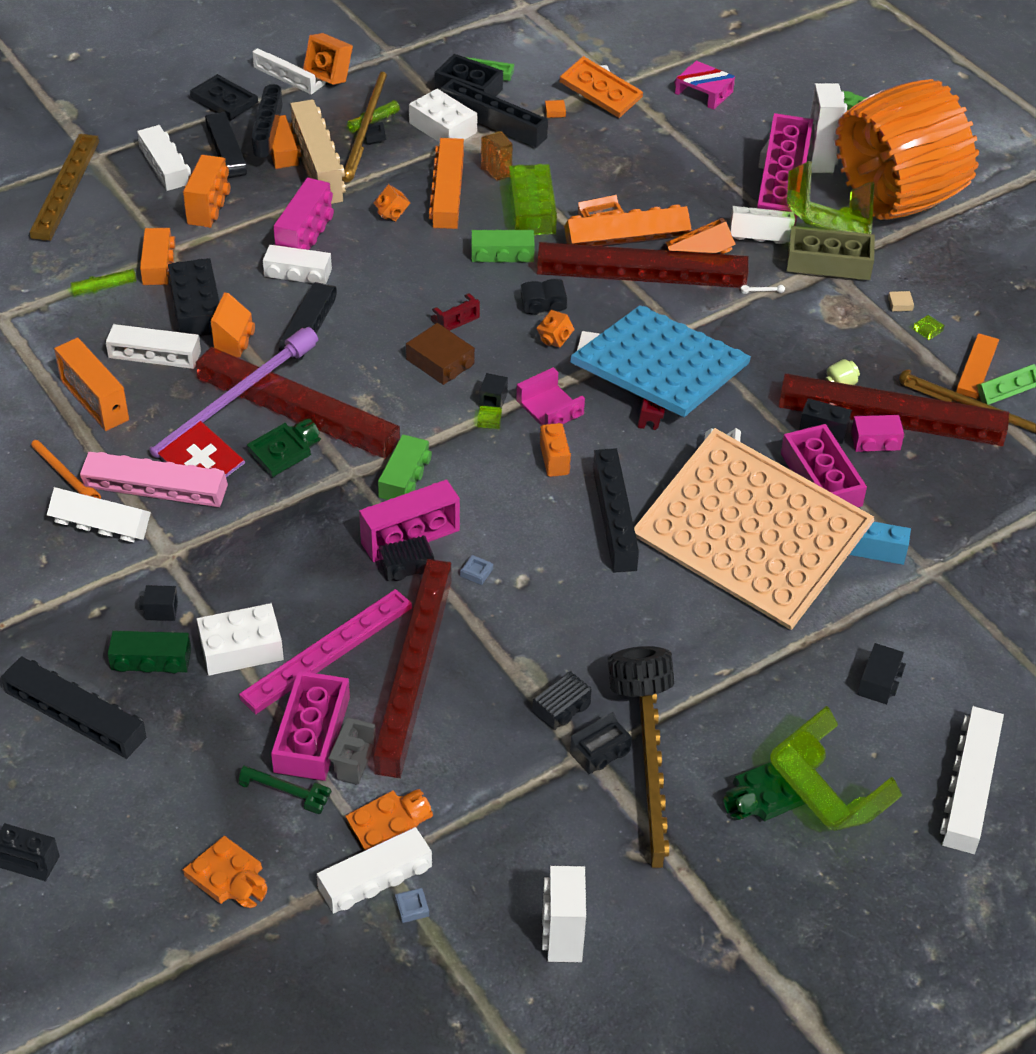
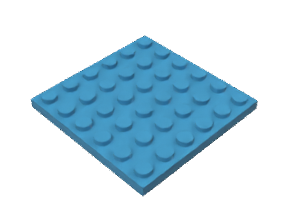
[570,305,751,417]

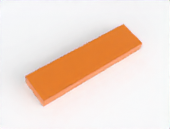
[956,333,999,399]

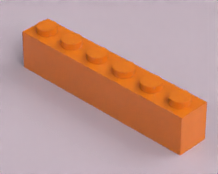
[429,138,464,229]
[564,205,692,249]

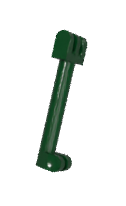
[239,765,332,814]

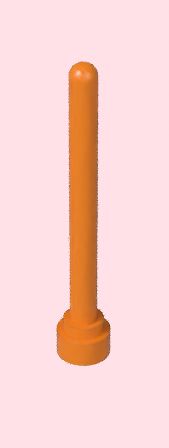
[31,440,101,499]

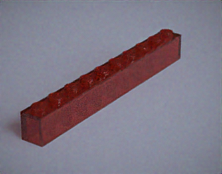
[537,242,748,288]
[195,347,400,459]
[779,373,1009,446]
[374,559,452,779]

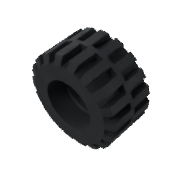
[607,646,675,697]

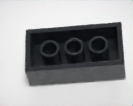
[168,258,219,336]

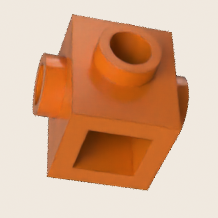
[374,184,410,222]
[536,310,575,348]

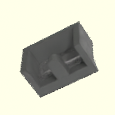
[329,717,376,785]

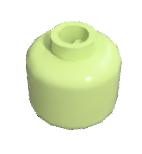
[825,359,860,392]

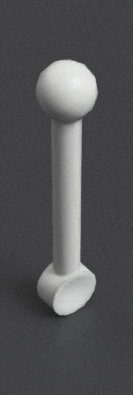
[741,285,785,294]

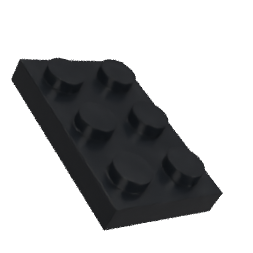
[190,74,258,119]

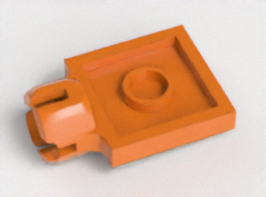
[346,789,433,851]
[183,836,268,908]

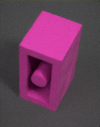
[851,415,904,452]

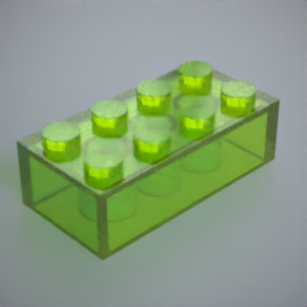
[509,164,557,235]

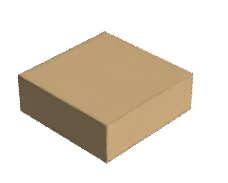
[888,291,914,311]

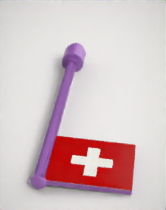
[149,327,318,477]

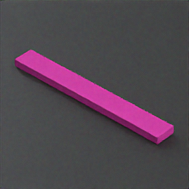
[239,589,412,714]

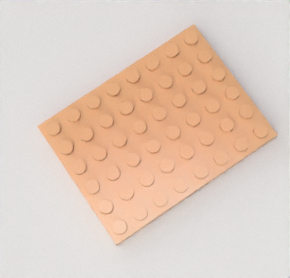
[634,428,874,630]

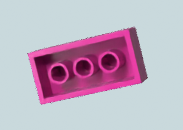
[274,177,334,250]
[781,424,867,507]
[359,479,460,562]
[271,671,350,781]

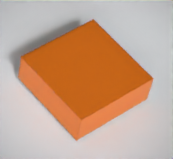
[545,100,566,118]

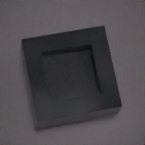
[366,122,387,144]

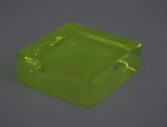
[913,315,945,340]
[477,406,502,429]

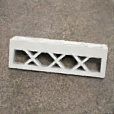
[253,48,326,94]

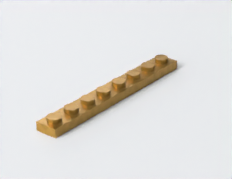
[30,134,99,241]
[639,694,669,868]

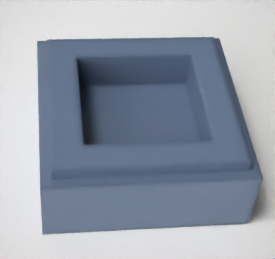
[460,555,493,585]
[395,888,429,923]

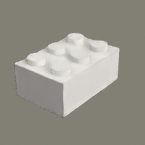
[409,89,477,143]
[197,603,284,676]
[542,866,586,962]

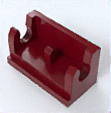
[431,293,480,331]
[638,398,665,430]

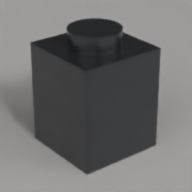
[479,373,508,411]
[139,585,178,621]

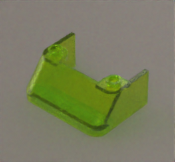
[787,161,874,234]
[770,706,903,831]

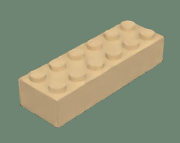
[290,99,346,204]

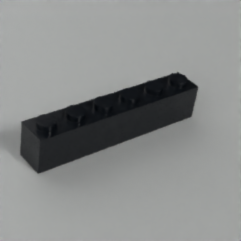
[441,79,548,148]
[593,448,639,573]
[1,656,147,759]

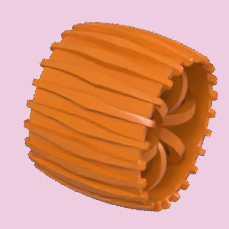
[835,79,979,220]

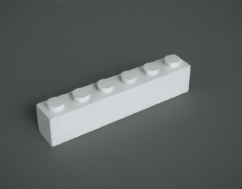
[940,706,1004,854]

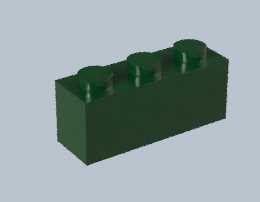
[108,631,191,673]

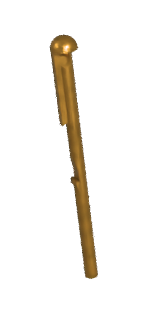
[342,72,387,182]
[899,370,1036,433]

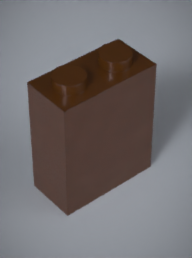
[406,323,475,385]

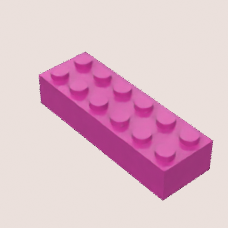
[757,113,813,226]

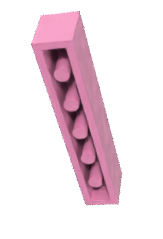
[80,452,228,507]

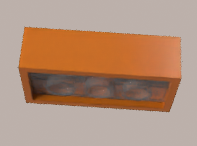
[54,337,129,431]

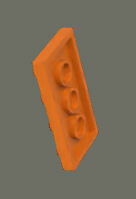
[560,56,643,118]

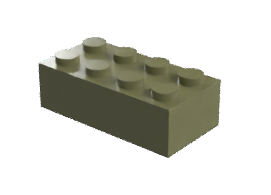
[787,226,875,280]

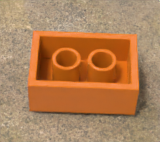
[183,155,230,228]

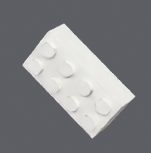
[807,83,847,173]

